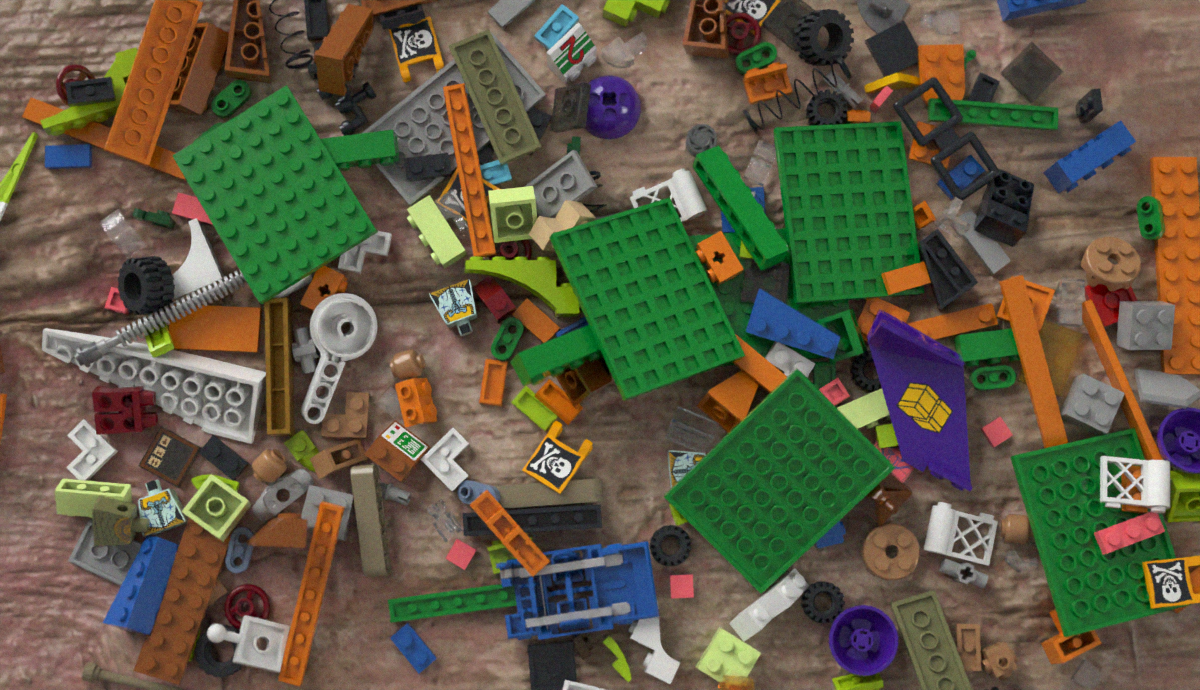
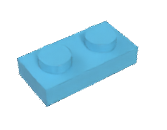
[534,4,579,50]
[480,160,512,186]

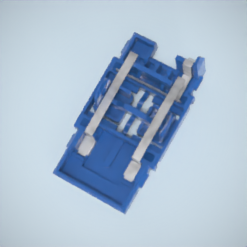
[496,541,659,640]

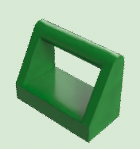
[816,308,867,363]

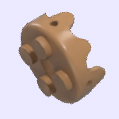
[1081,237,1141,291]
[860,523,920,581]

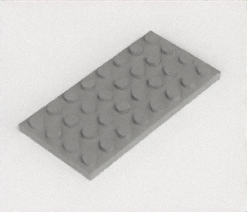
[363,31,546,207]

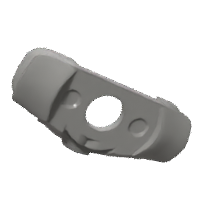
[253,469,314,522]

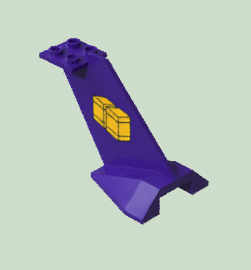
[867,309,972,491]

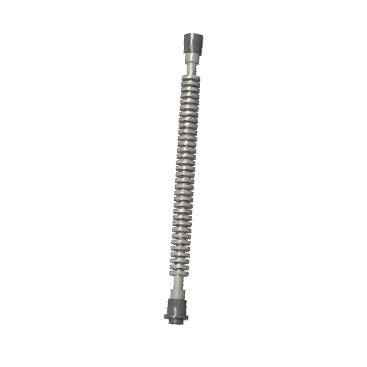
[74,269,248,368]

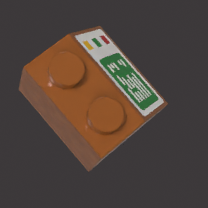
[365,420,431,483]

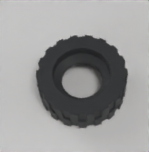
[195,625,244,677]

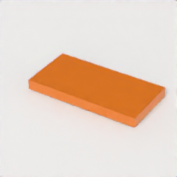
[169,304,262,353]

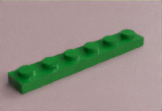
[927,98,1059,131]
[388,584,517,623]

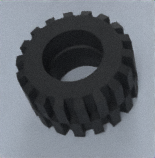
[793,9,854,66]
[118,256,175,315]

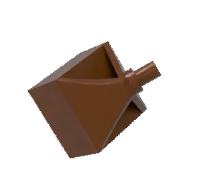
[556,356,612,407]
[858,472,913,526]

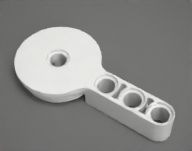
[300,293,378,424]

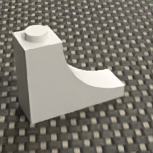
[172,218,225,303]

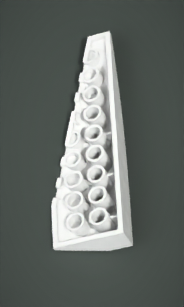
[42,328,266,444]

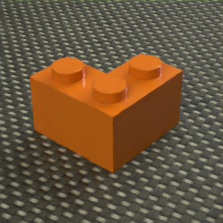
[1041,609,1102,664]

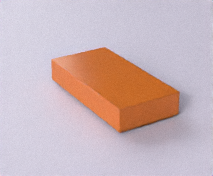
[881,262,931,296]
[512,298,560,343]
[479,359,508,407]
[534,379,583,425]

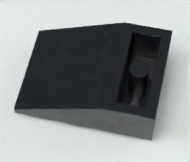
[974,168,1034,247]

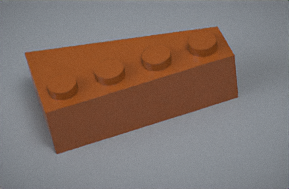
[225,0,271,83]
[682,0,729,59]
[314,4,374,96]

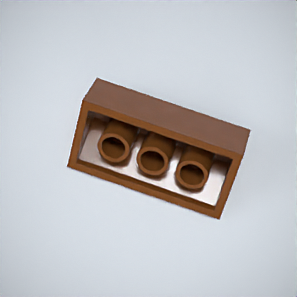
[168,22,229,115]
[246,513,308,548]

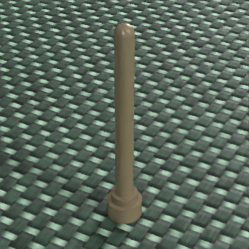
[82,662,186,690]

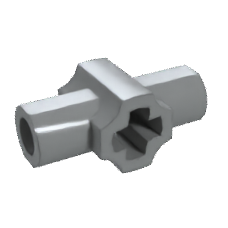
[292,327,319,374]
[939,558,988,588]

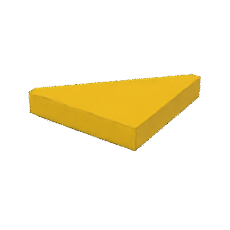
[864,72,920,93]

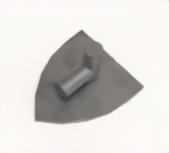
[856,0,910,34]

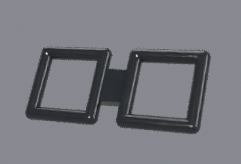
[893,77,1000,202]

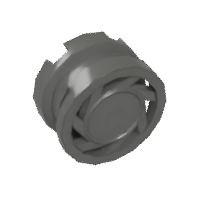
[685,124,717,157]

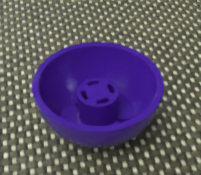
[576,75,641,139]
[1157,407,1200,474]
[829,605,898,676]

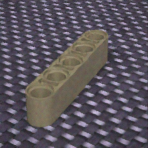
[351,464,391,578]
[495,479,603,509]

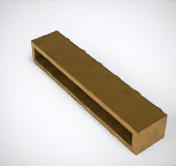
[265,298,295,437]

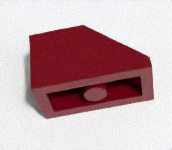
[472,276,516,324]

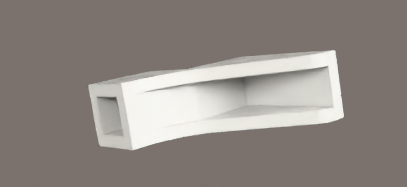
[729,568,809,641]
[628,601,680,684]

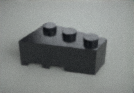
[918,229,978,310]

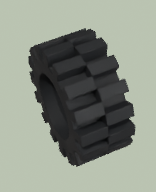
[806,89,848,126]
[850,350,882,392]
[649,525,691,567]
[801,581,845,623]

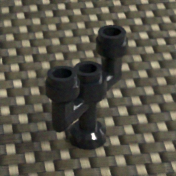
[316,81,377,136]

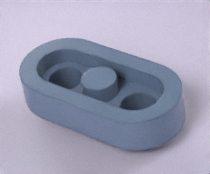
[457,480,500,504]
[225,527,254,573]

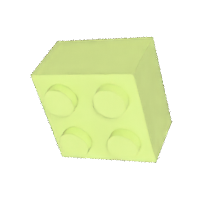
[488,186,537,243]
[182,474,252,542]
[695,627,761,690]

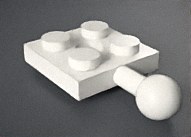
[207,615,290,673]

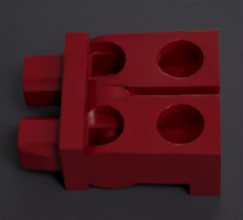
[92,386,158,435]

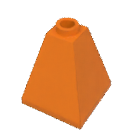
[697,370,759,433]

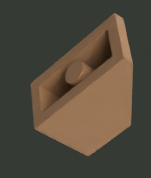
[310,439,368,479]

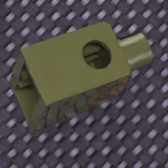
[92,496,150,546]

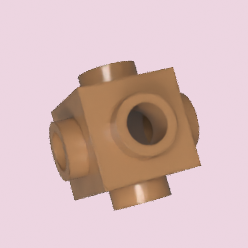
[981,641,1017,679]

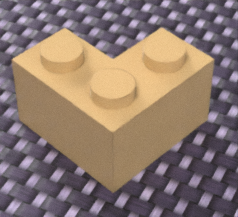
[529,200,596,252]

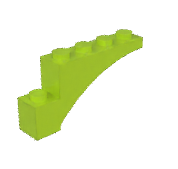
[603,0,670,27]
[40,47,138,136]
[465,257,580,317]

